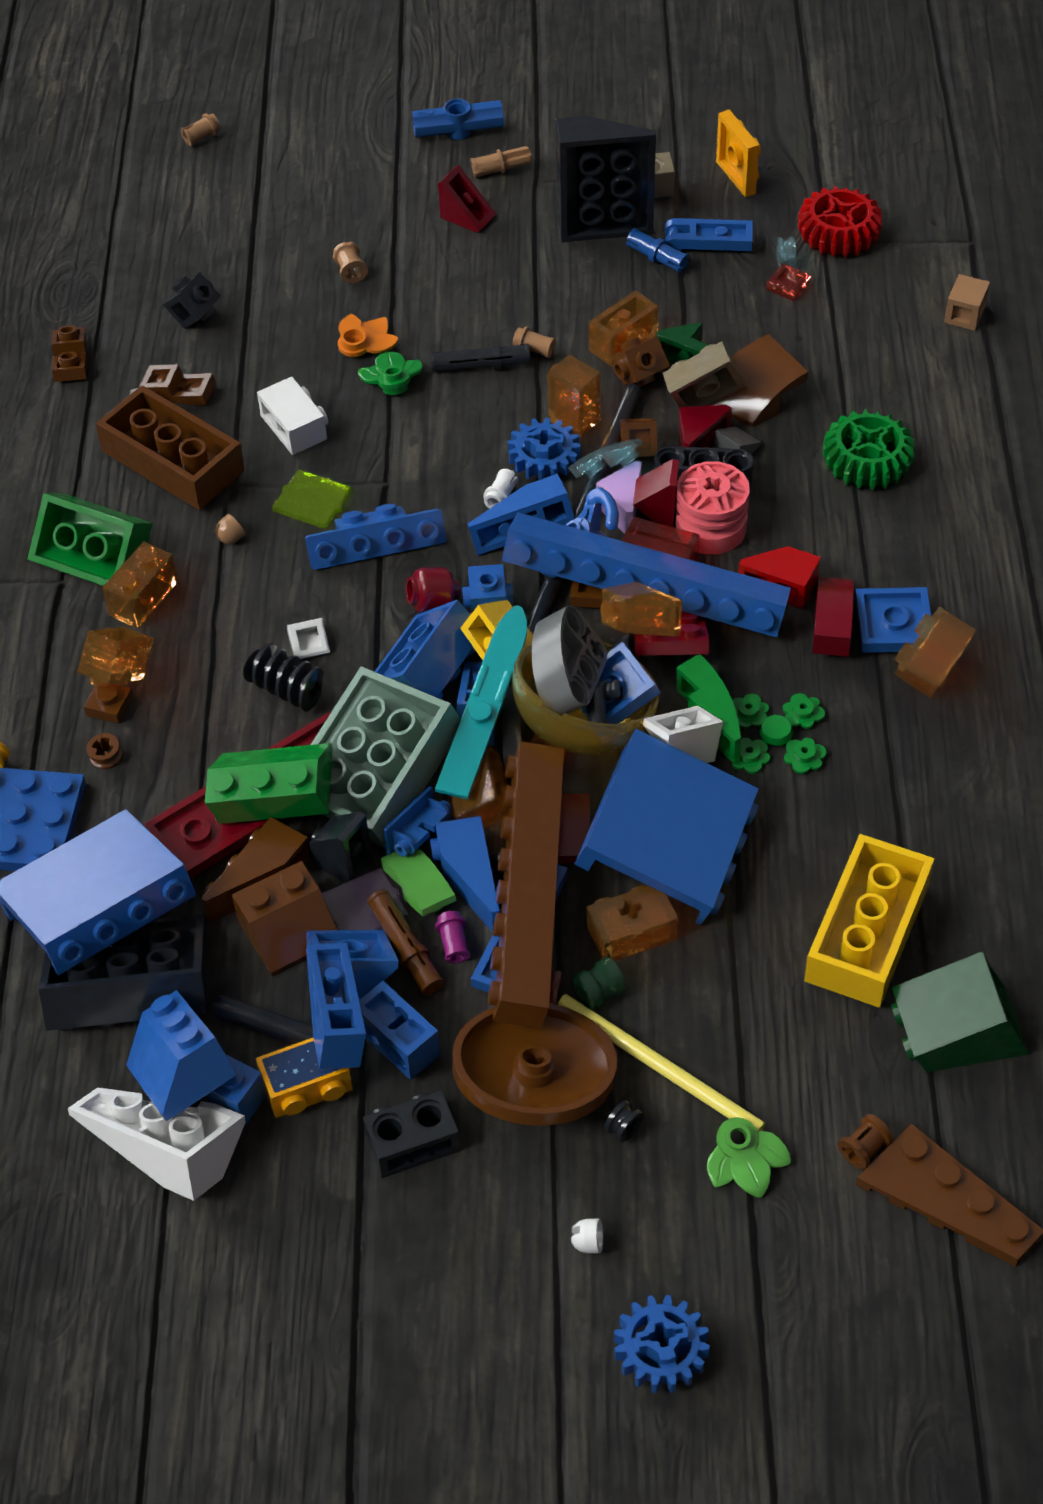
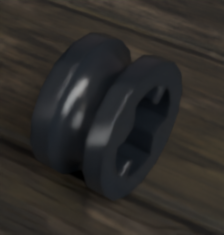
[604,1100,644,1143]

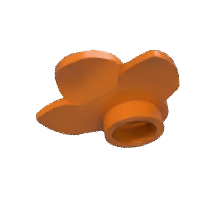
[338,314,398,357]

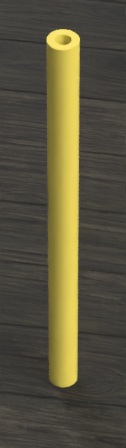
[558,994,766,1131]

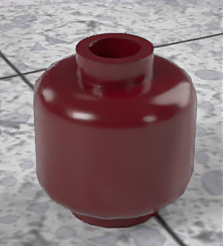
[406,567,460,613]

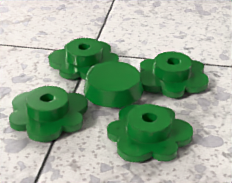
[732,693,826,774]

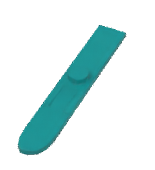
[435,606,527,800]

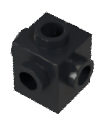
[163,272,221,329]

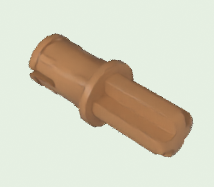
[470,146,532,178]

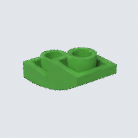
[381,848,456,916]

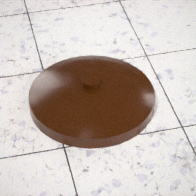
[452,1004,617,1126]

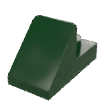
[656,322,709,365]

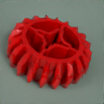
[798,186,882,258]

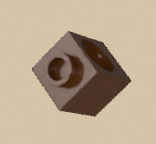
[620,418,658,457]

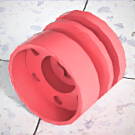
[675,461,750,554]

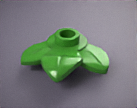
[707,1117,791,1198]

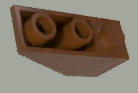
[201,817,311,922]

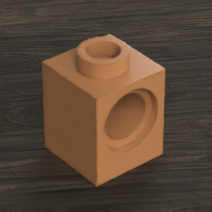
[944,274,990,331]

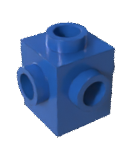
[462,564,513,614]

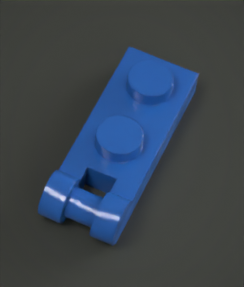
[665,218,753,251]

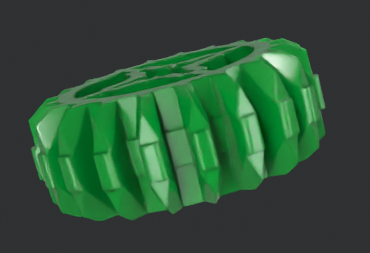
[823,409,915,491]

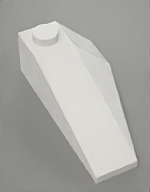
[68,1087,245,1201]

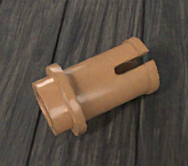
[181,113,221,146]
[513,326,556,358]

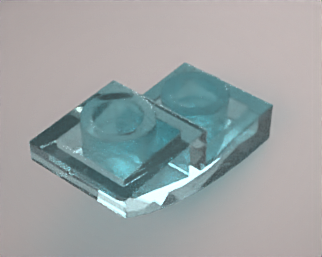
[568,439,643,478]

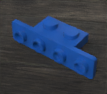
[305,504,446,570]

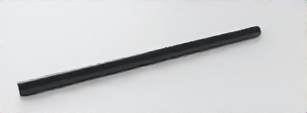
[527,383,642,634]

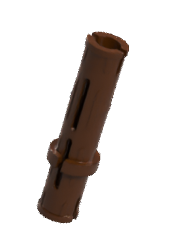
[367,889,445,996]

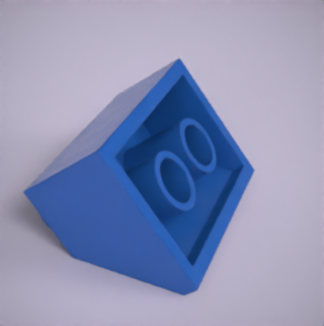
[375,600,476,699]
[126,990,237,1121]

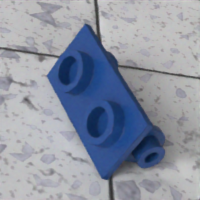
[383,786,452,857]

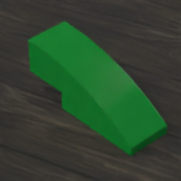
[677,654,741,764]

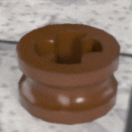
[86,733,123,769]

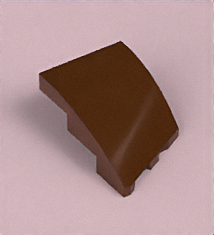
[711,334,808,427]

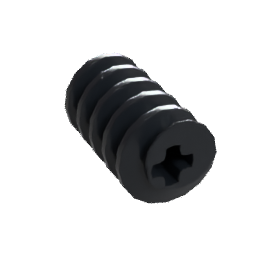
[243,643,324,712]

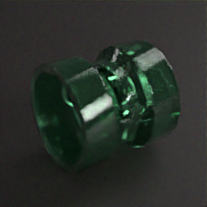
[571,956,627,1010]

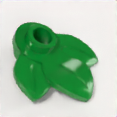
[358,352,423,395]

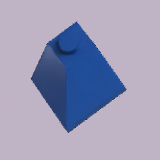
[306,930,399,1000]

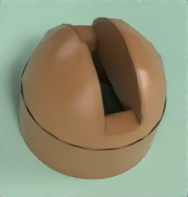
[215,514,246,544]

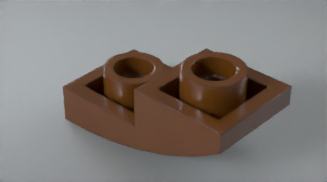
[51,325,87,382]

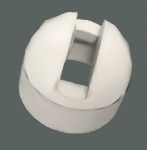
[571,1218,603,1254]

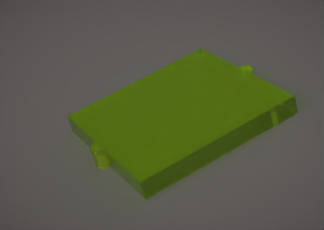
[272,469,351,529]

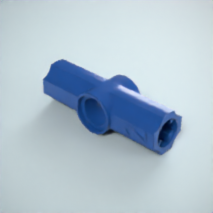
[412,99,504,140]

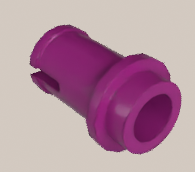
[435,911,470,964]

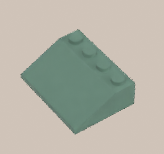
[311,666,461,848]

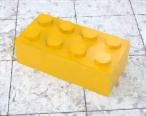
[804,834,935,1008]

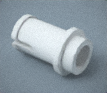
[483,469,518,509]

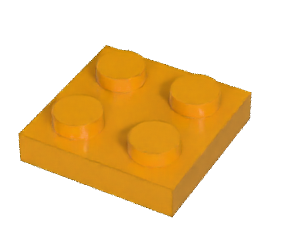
[716,110,761,197]

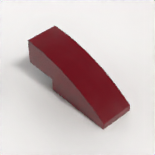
[812,577,854,657]

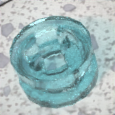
[776,237,796,266]

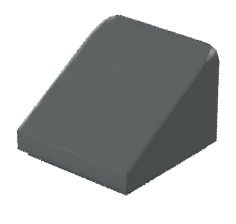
[714,426,761,454]

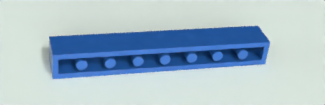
[502,512,791,637]

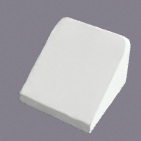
[287,618,330,659]

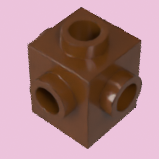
[611,336,670,386]

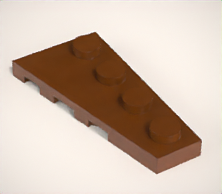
[856,1124,1043,1267]

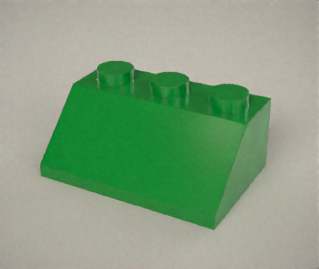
[27,493,153,590]
[205,743,333,824]

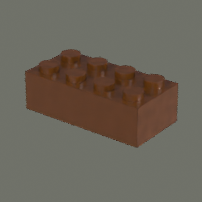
[95,385,245,511]

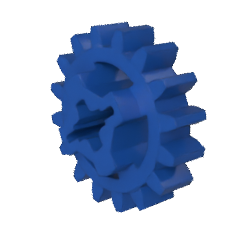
[508,417,581,480]
[614,1295,710,1393]

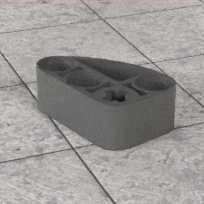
[532,606,608,720]

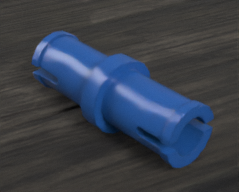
[626,228,689,273]

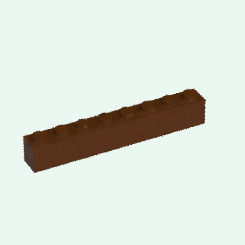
[488,741,564,1029]

